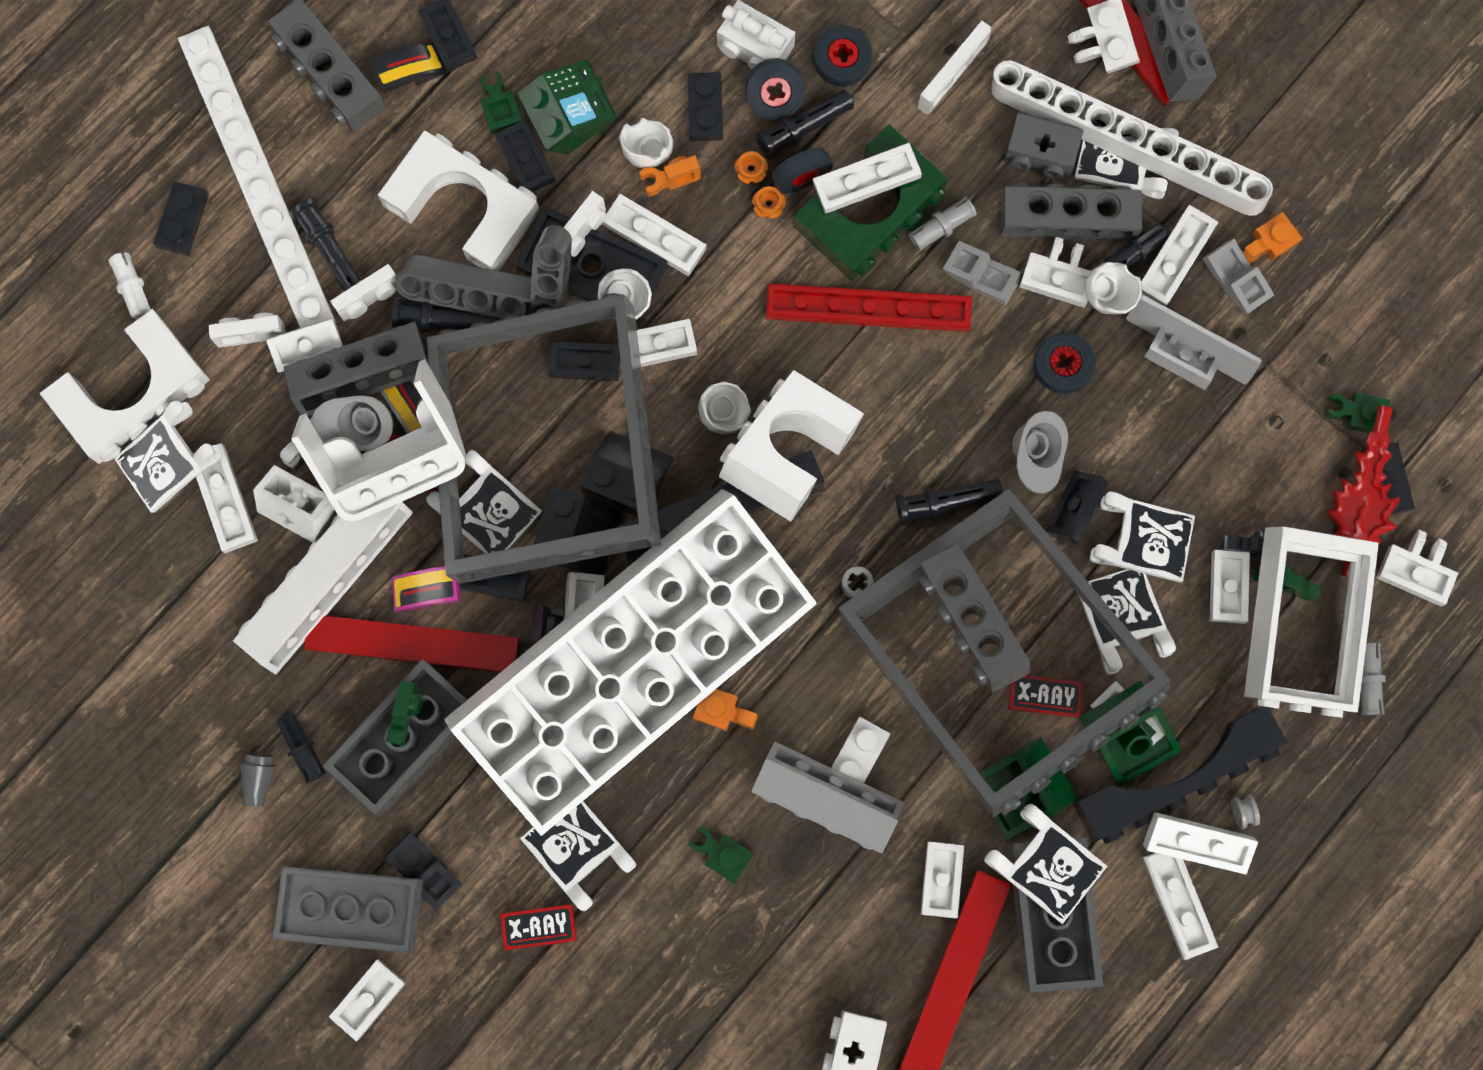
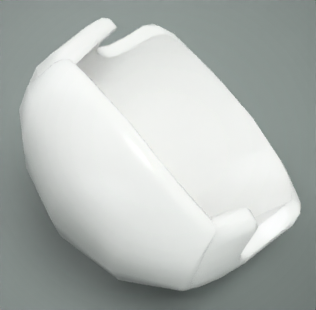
[619,118,673,169]
[1085,262,1142,315]
[597,269,652,319]
[698,382,751,435]

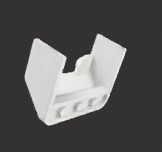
[291,359,466,521]

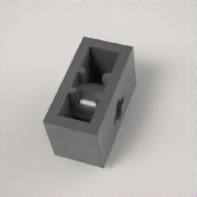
[1003,113,1084,180]

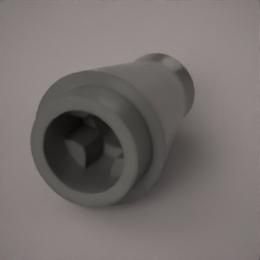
[240,753,276,807]

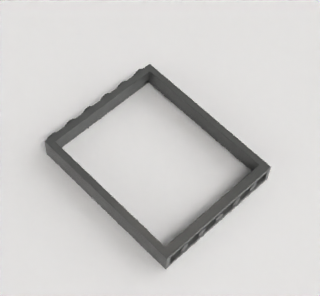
[427,293,661,584]
[838,489,1171,818]

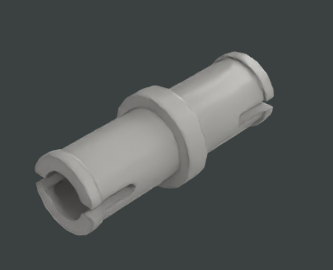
[908,197,977,252]
[1360,643,1386,715]

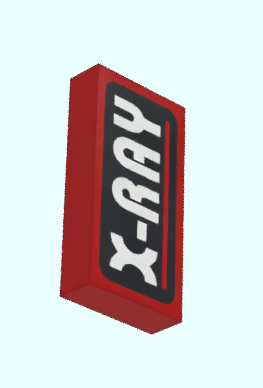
[1008,675,1083,719]
[500,904,577,951]

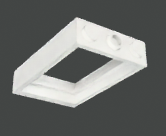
[1244,527,1379,718]

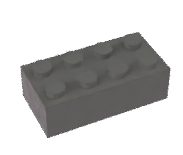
[323,659,468,817]
[1008,838,1104,993]

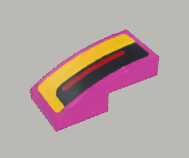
[392,566,461,613]

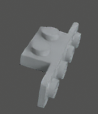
[1126,295,1262,390]

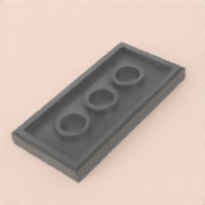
[273,866,423,953]

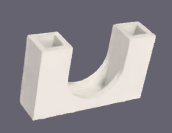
[378,130,540,271]
[40,309,210,464]
[719,370,864,522]

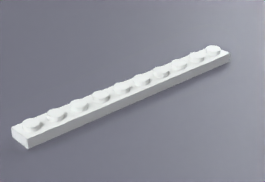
[178,25,336,328]

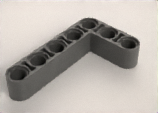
[395,225,572,319]

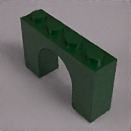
[793,124,948,281]

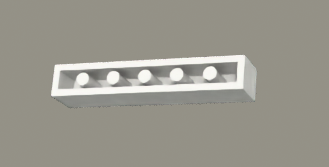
[233,502,413,675]

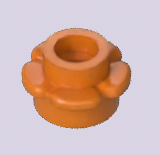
[735,151,768,184]
[752,186,786,219]

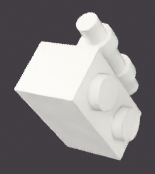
[717,0,795,69]

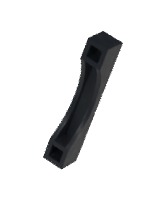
[615,450,825,565]
[1072,706,1288,844]

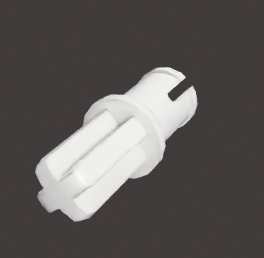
[109,252,151,320]

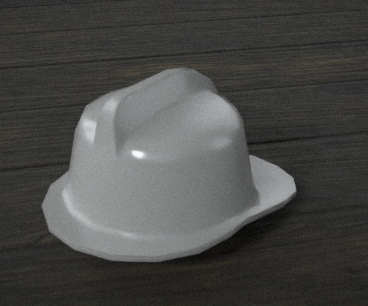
[311,395,393,451]
[1012,411,1068,494]

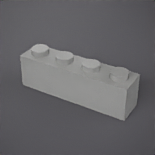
[751,742,905,854]

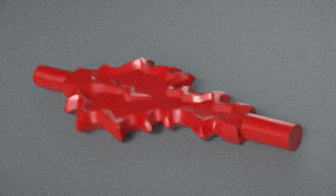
[1326,406,1399,577]

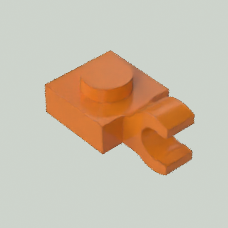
[639,155,701,196]
[1243,212,1303,264]
[693,689,758,731]

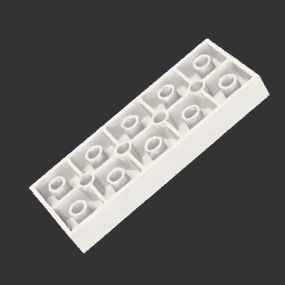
[444,489,817,836]

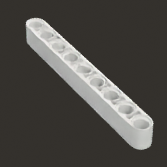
[991,60,1273,216]

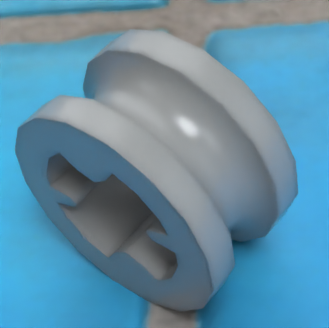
[841,566,874,598]
[1231,794,1260,829]

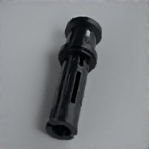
[755,89,854,160]
[290,198,362,292]
[392,298,498,332]
[895,478,1003,526]

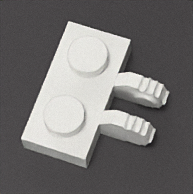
[1068,0,1140,74]
[1019,237,1091,308]
[1376,529,1458,607]

